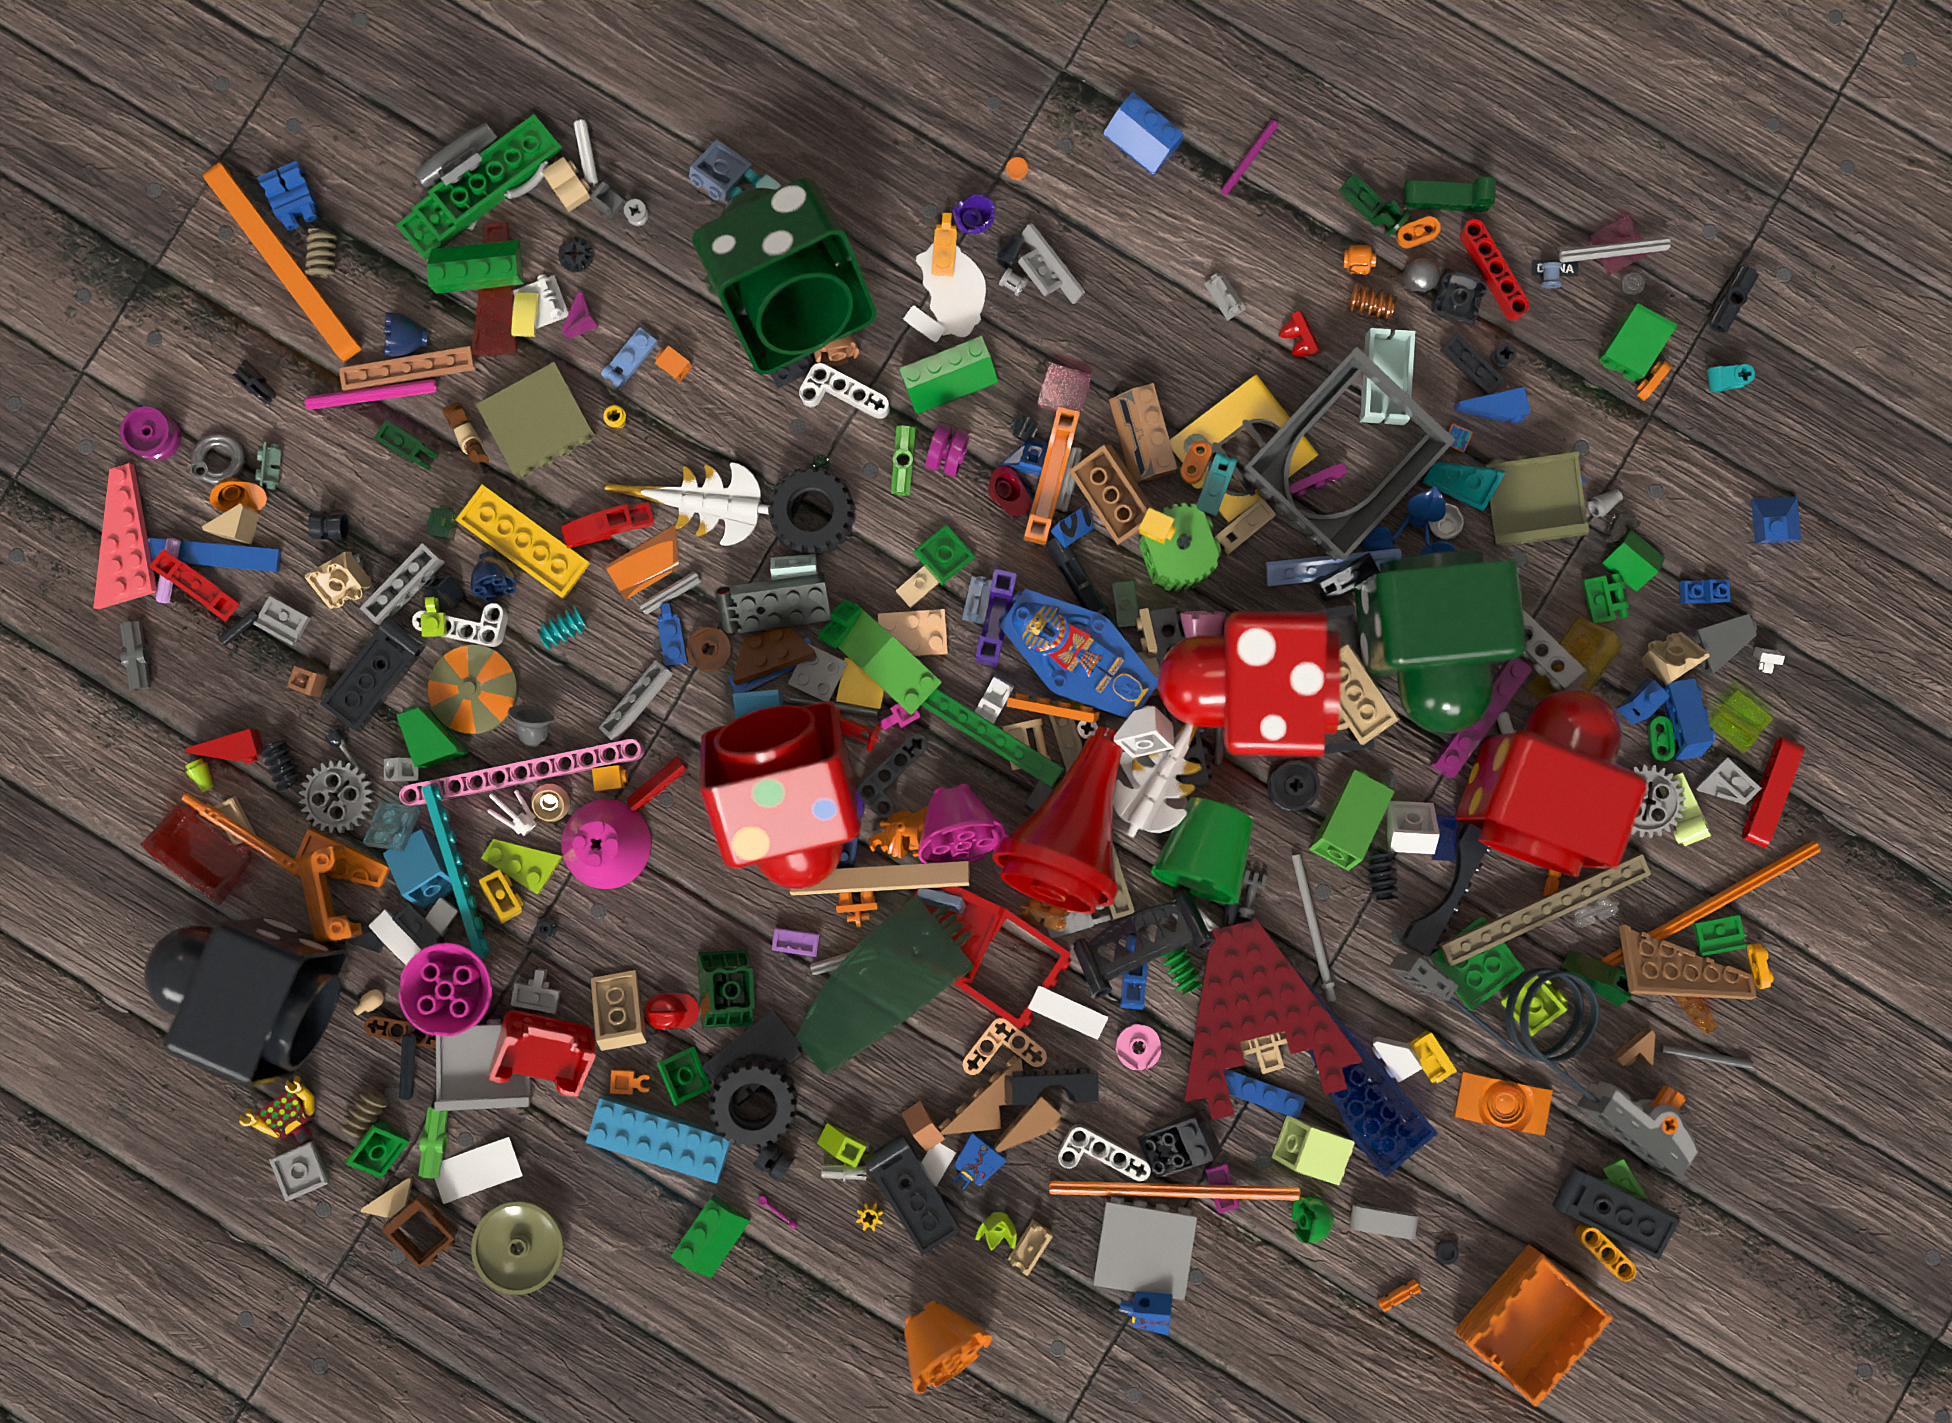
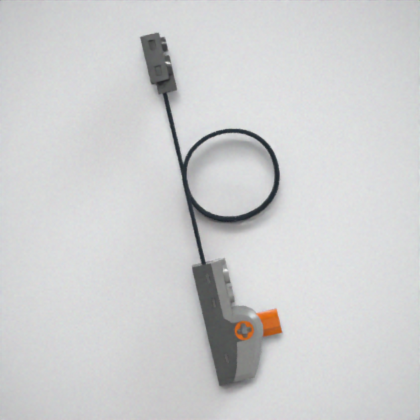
[1388,953,1699,1179]

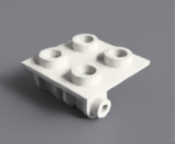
[513,274,568,329]

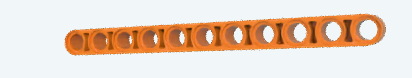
[202,161,362,363]

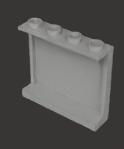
[435,1019,531,1111]
[1092,1196,1197,1300]

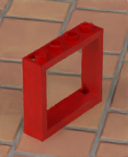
[952,906,1072,1029]

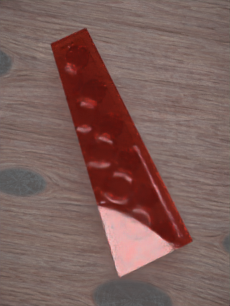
[472,221,518,357]

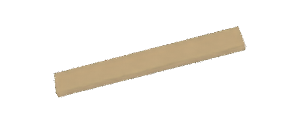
[790,861,970,895]

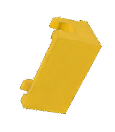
[1408,1030,1457,1083]

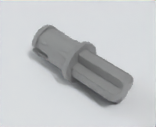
[821,1163,867,1181]

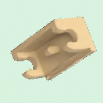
[1008,1219,1052,1276]

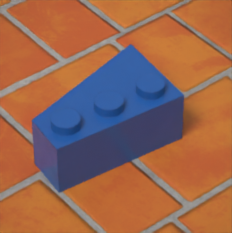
[1664,678,1715,761]

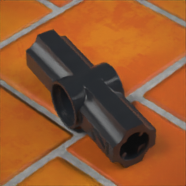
[1708,266,1759,334]

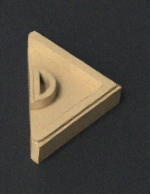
[361,1177,413,1218]

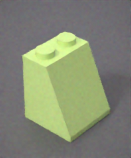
[1271,1115,1355,1185]

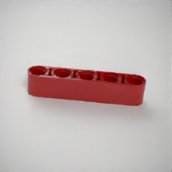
[1459,219,1529,321]
[1741,737,1804,848]

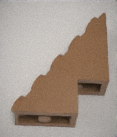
[938,1055,1023,1135]

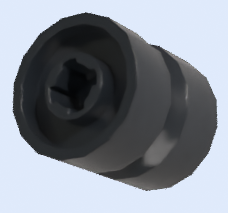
[308,510,349,541]
[753,1141,796,1182]

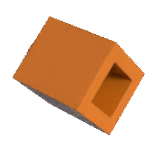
[655,345,693,384]

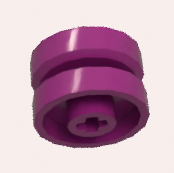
[120,406,182,461]
[925,421,970,478]

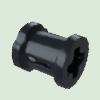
[1491,343,1517,368]

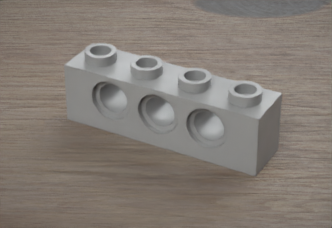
[360,543,445,625]
[1521,609,1587,691]

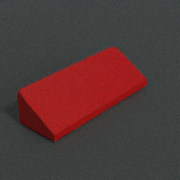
[627,757,688,811]

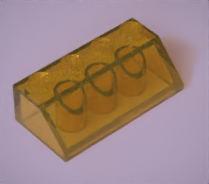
[1526,617,1623,700]

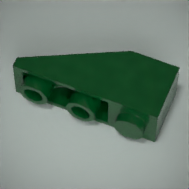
[1559,950,1633,1007]

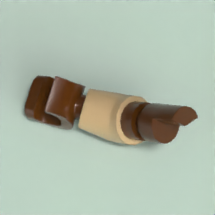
[442,402,489,463]

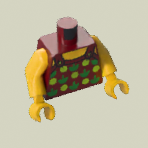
[239,1076,315,1144]

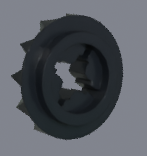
[557,237,594,273]

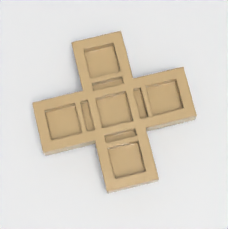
[1240,1032,1287,1074]

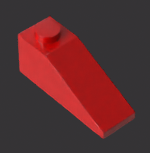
[185,729,264,765]

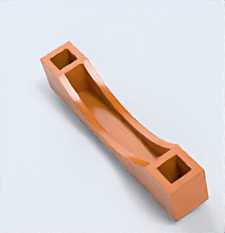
[1024,407,1080,545]

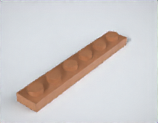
[339,346,476,391]

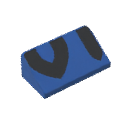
[1051,505,1094,548]

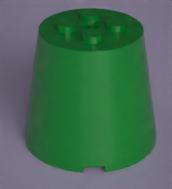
[1151,798,1254,904]

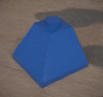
[1751,496,1801,544]

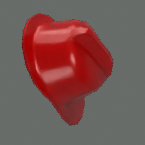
[645,993,699,1030]

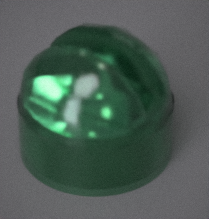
[812,454,830,471]

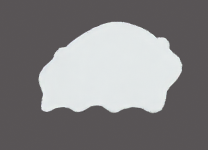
[916,243,986,337]

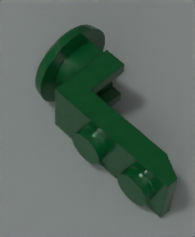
[1338,174,1410,236]

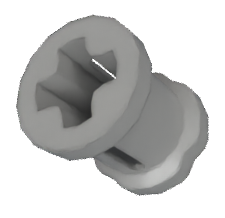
[999,268,1028,297]

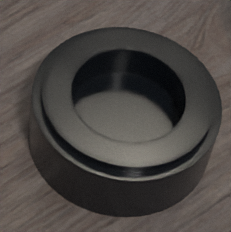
[1434,1240,1459,1265]

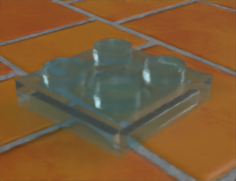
[363,802,421,851]

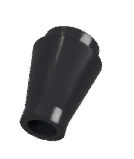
[996,235,1024,269]

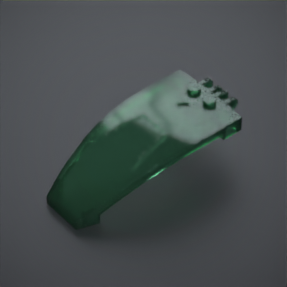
[796,896,974,1074]

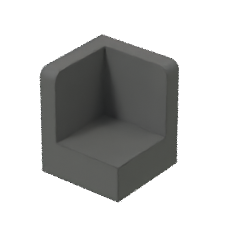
[590,181,626,219]

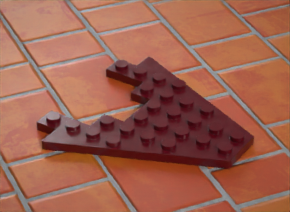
[1185,920,1362,1120]

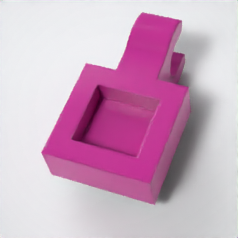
[880,704,921,730]

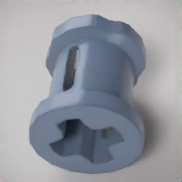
[1541,262,1562,288]

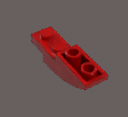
[561,502,655,549]

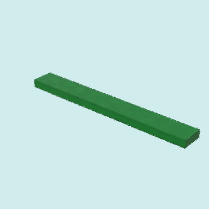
[921,688,1064,788]

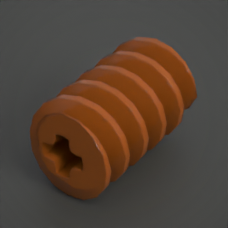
[1348,283,1398,322]

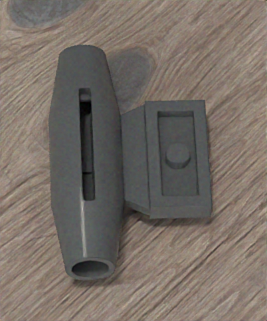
[415,122,497,188]

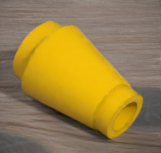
[603,405,626,428]

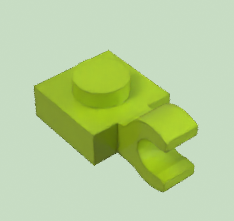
[421,597,447,637]

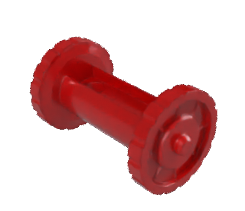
[836,708,882,752]

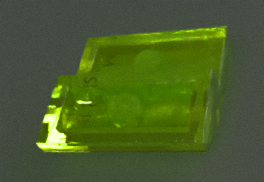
[1709,689,1774,754]

